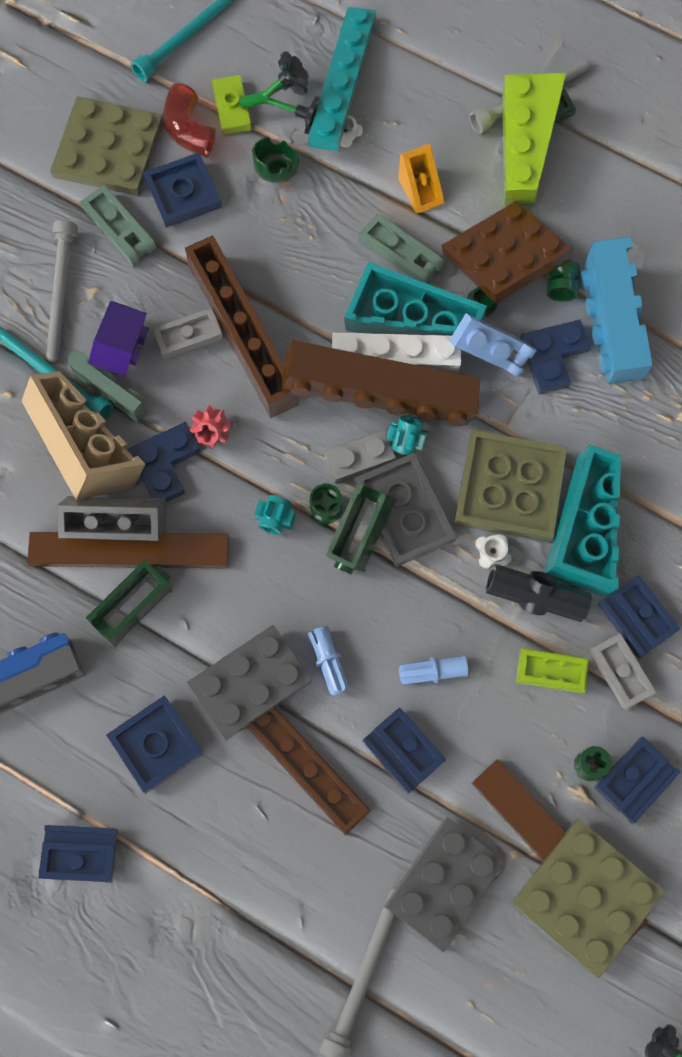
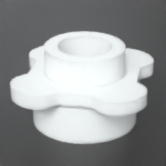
[340,115,363,147]
[475,534,511,569]

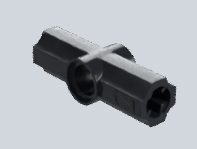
[485,564,592,622]

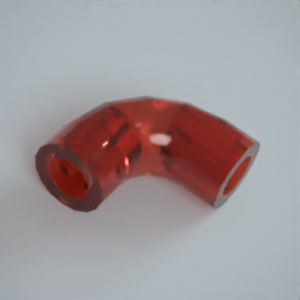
[163,83,216,157]

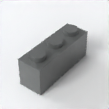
[57,496,166,541]

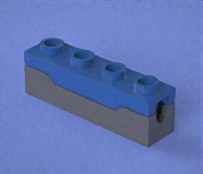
[0,632,86,714]

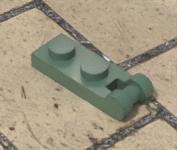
[80,185,157,266]
[359,213,445,284]
[68,351,146,424]

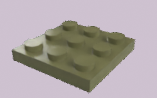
[50,96,164,196]
[454,429,567,542]
[511,818,665,979]

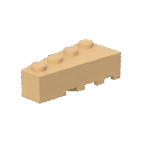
[22,371,145,500]

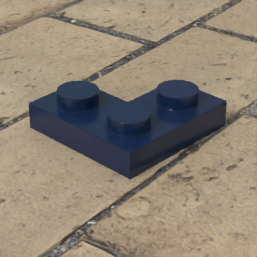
[520,319,591,395]
[127,422,201,502]

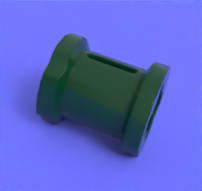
[574,746,612,782]

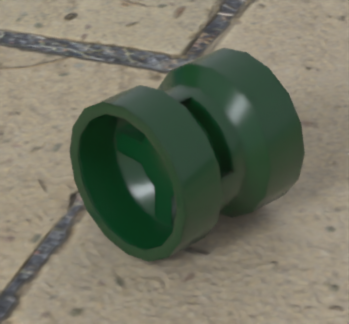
[546,259,580,302]
[309,483,342,524]

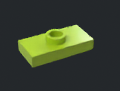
[212,75,251,135]
[516,648,589,694]

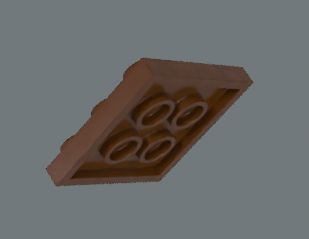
[441,201,573,304]

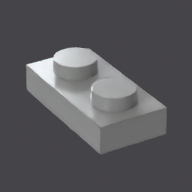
[152,308,223,360]
[324,430,396,484]
[589,633,657,711]

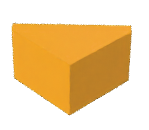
[398,144,445,214]

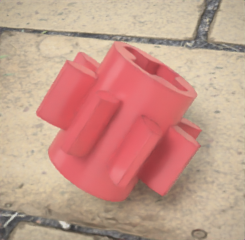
[190,405,232,448]

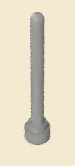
[469,59,591,134]
[46,220,78,363]
[319,886,397,1057]

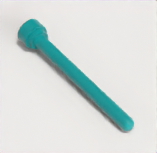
[130,0,235,83]
[0,327,113,421]

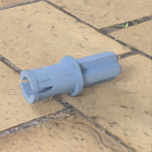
[308,626,349,695]
[399,655,468,685]

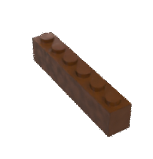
[185,235,299,419]
[281,340,480,426]

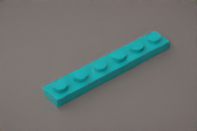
[308,7,376,151]

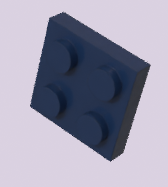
[143,152,222,228]
[106,695,204,794]

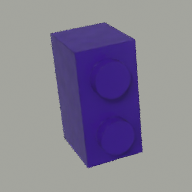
[88,300,149,376]

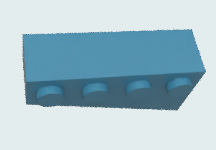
[579,236,652,384]

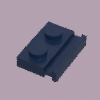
[598,575,680,658]
[362,707,446,794]
[594,736,681,824]
[38,825,118,883]

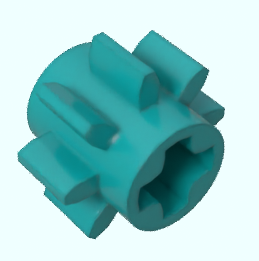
[386,416,428,455]
[254,495,296,535]

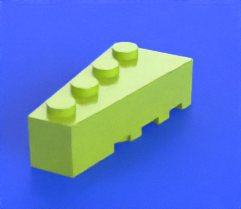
[503,73,566,205]

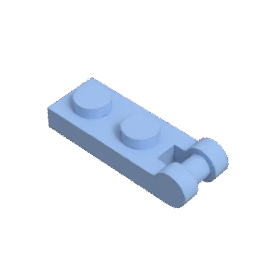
[449,313,537,377]

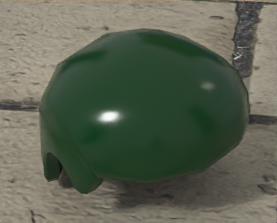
[252,137,299,183]

